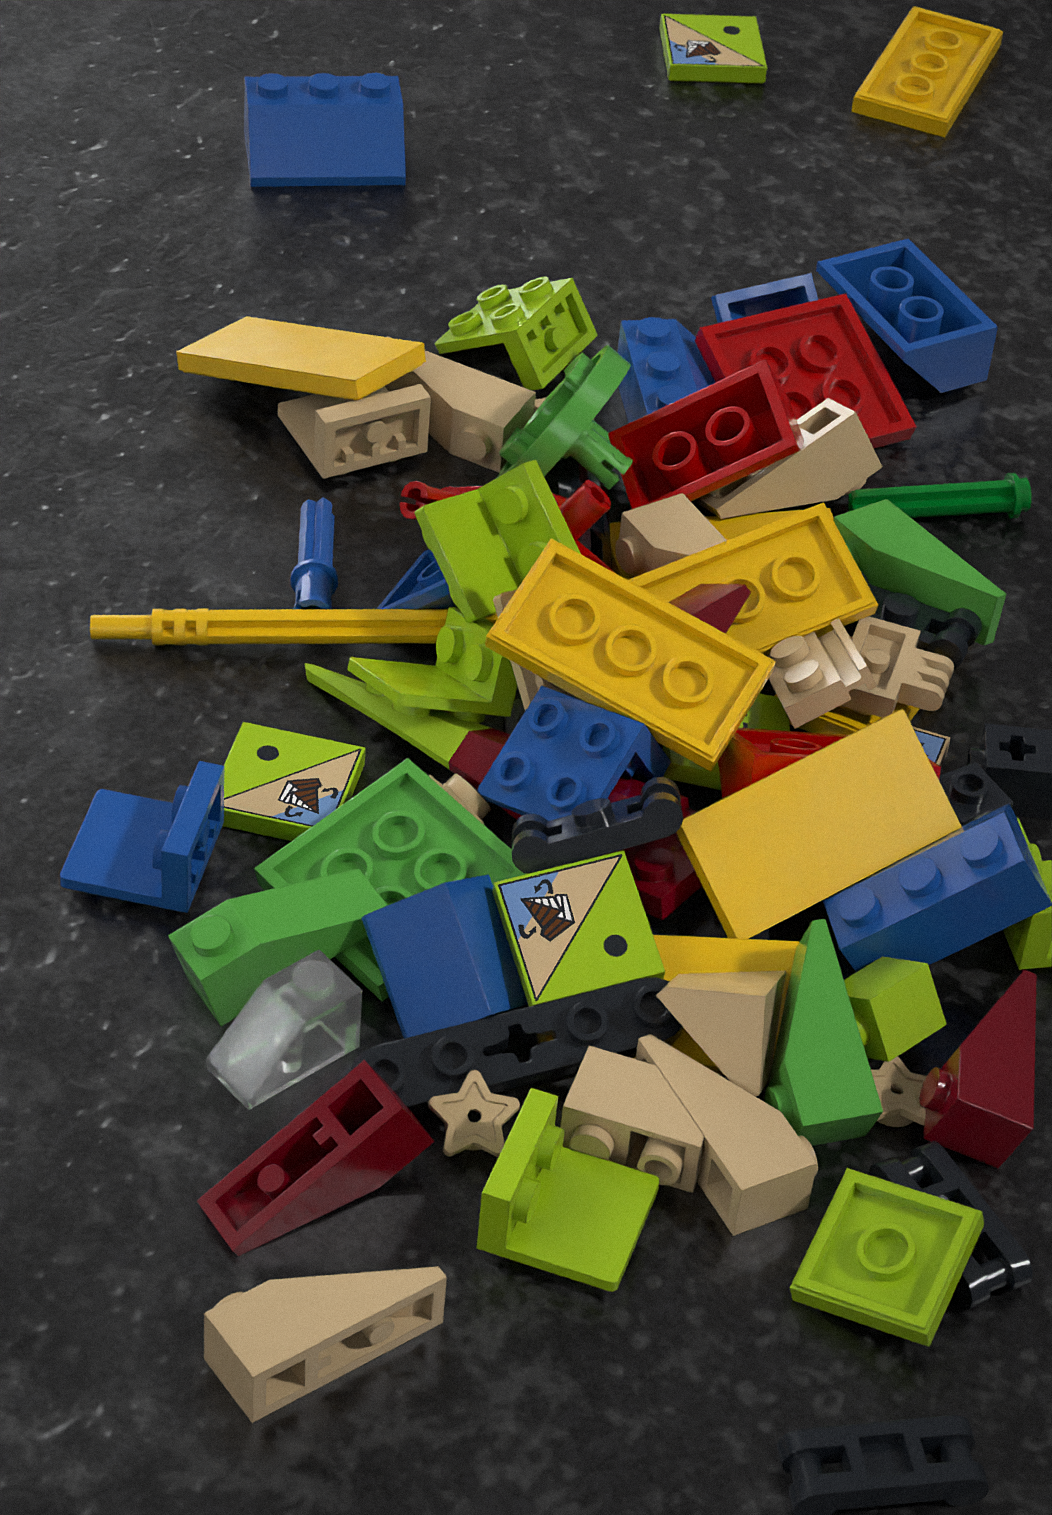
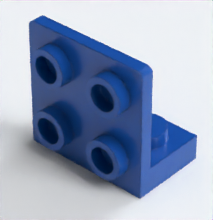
[478,685,671,821]
[60,761,225,913]

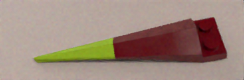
[305,663,702,920]

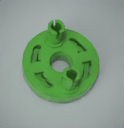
[497,345,633,490]

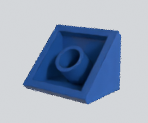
[361,874,528,1038]

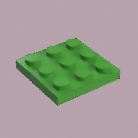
[254,758,526,1002]

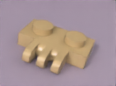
[840,616,954,718]

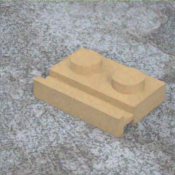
[767,618,877,729]

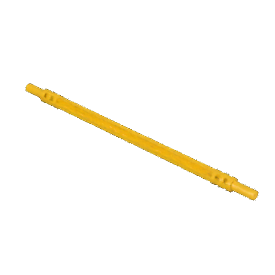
[90,608,829,646]

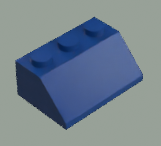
[244,73,406,187]
[816,238,998,393]
[617,317,716,424]
[823,804,1052,972]

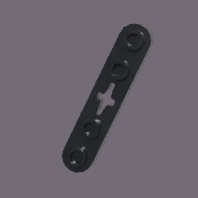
[350,977,683,1115]

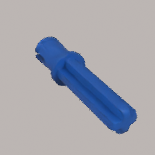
[290,497,338,609]

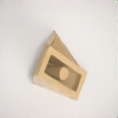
[656,971,786,1097]

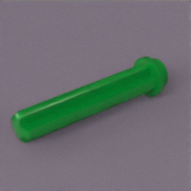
[848,473,1032,519]

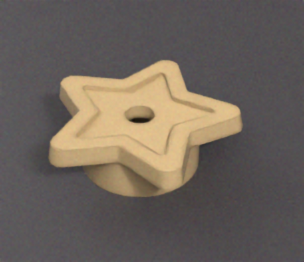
[429,773,491,825]
[871,1056,927,1127]
[428,1070,520,1157]

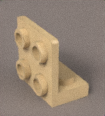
[278,384,431,479]

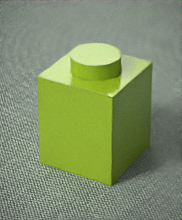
[844,956,946,1062]

